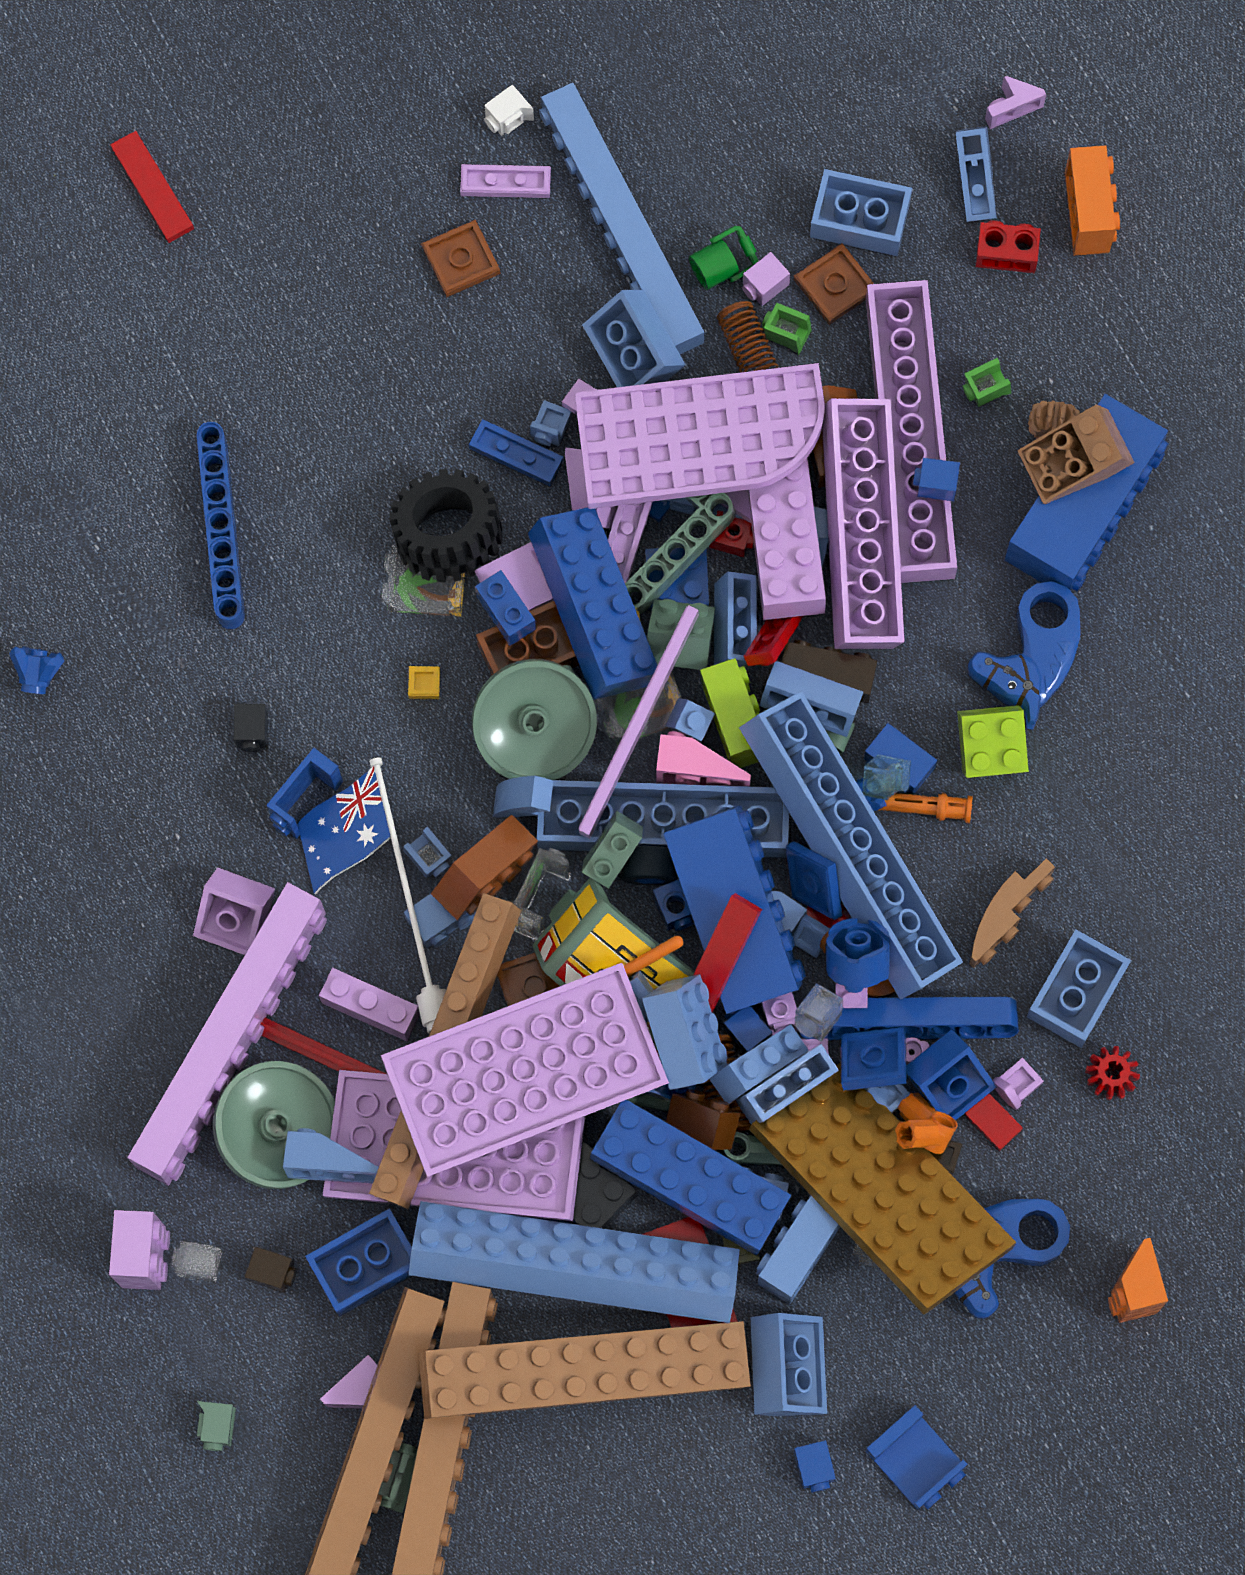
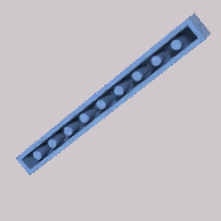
[539,83,704,354]

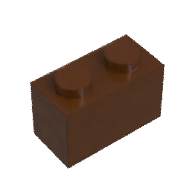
[666,1089,740,1150]

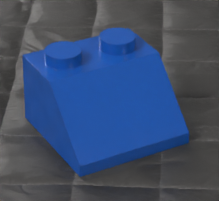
[906,1029,997,1120]

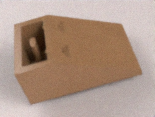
[1017,405,1134,504]

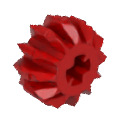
[1085,1046,1140,1100]

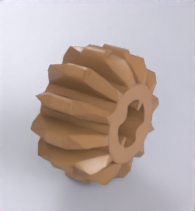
[1028,400,1080,439]

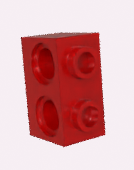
[975,220,1041,273]

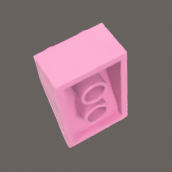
[656,731,751,787]

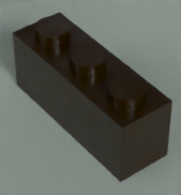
[782,640,877,704]

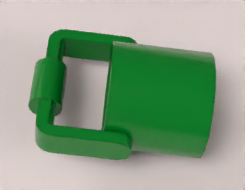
[688,226,759,290]

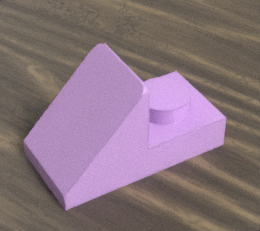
[985,76,1046,129]

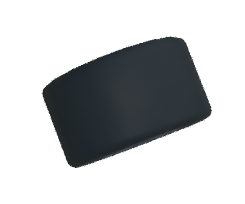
[622,846,677,885]

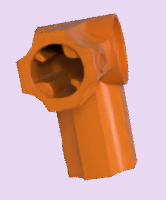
[895,1093,958,1154]

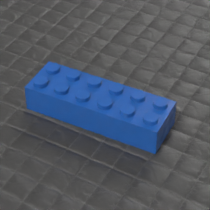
[528,507,658,700]
[589,1100,791,1256]

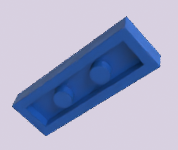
[469,419,564,486]

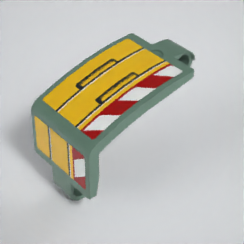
[533,878,695,1041]

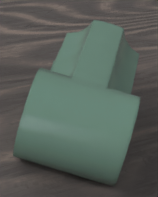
[721,1132,783,1166]

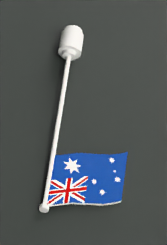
[298,758,446,1034]

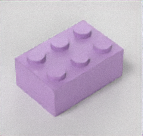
[109,1210,170,1290]

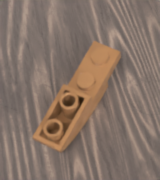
[969,859,1055,968]

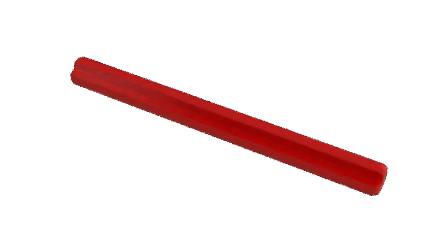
[260,1017,387,1074]

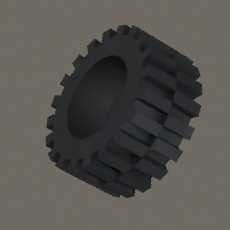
[389,469,503,583]

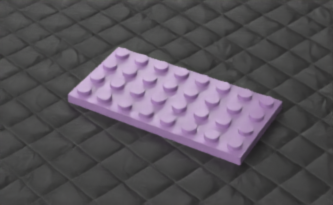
[381,963,669,1177]
[323,1070,585,1221]

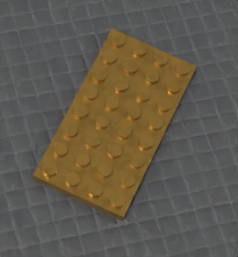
[749,1062,1016,1315]

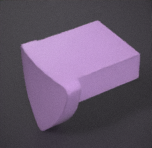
[992,1058,1044,1110]

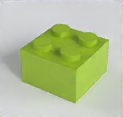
[957,705,1029,778]

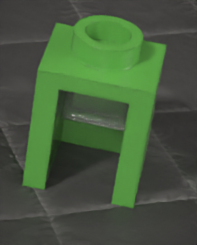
[762,303,812,355]
[962,358,1011,407]

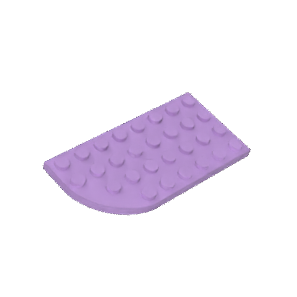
[574,363,825,509]

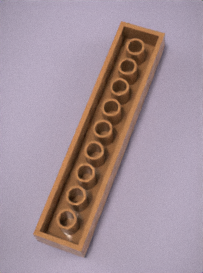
[392,1282,498,1575]
[418,1321,751,1419]

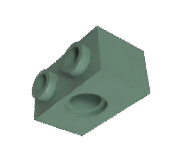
[582,811,643,889]

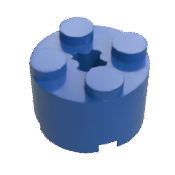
[826,918,890,993]

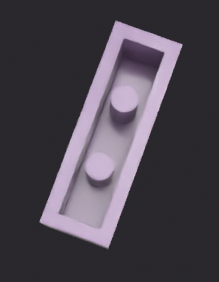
[319,968,420,1041]

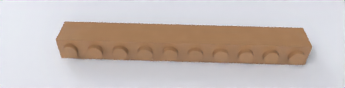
[369,893,522,1209]
[305,1287,447,1575]

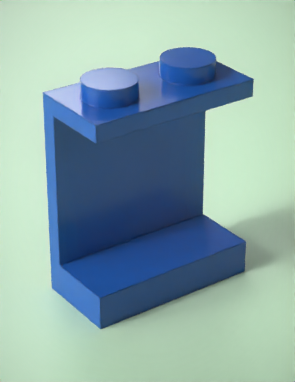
[266,748,343,839]
[865,1405,968,1510]

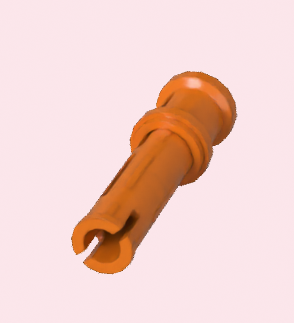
[877,791,973,824]

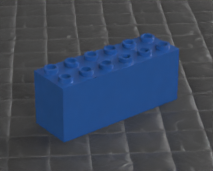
[1004,394,1169,592]
[663,805,806,1014]

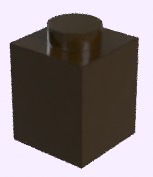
[245,1247,297,1293]

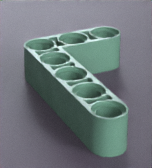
[625,493,735,614]

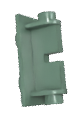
[378,1443,418,1513]

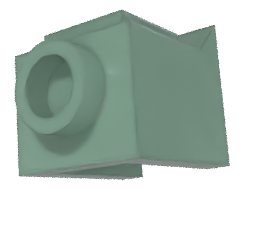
[197,1401,236,1451]

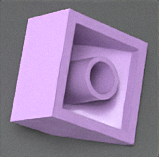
[193,868,275,955]

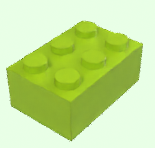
[700,658,760,768]

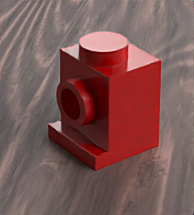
[709,510,754,557]

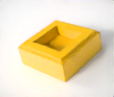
[408,666,440,699]

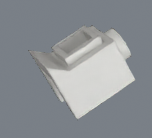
[484,85,534,136]

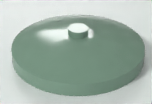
[471,659,597,780]
[213,1061,335,1189]

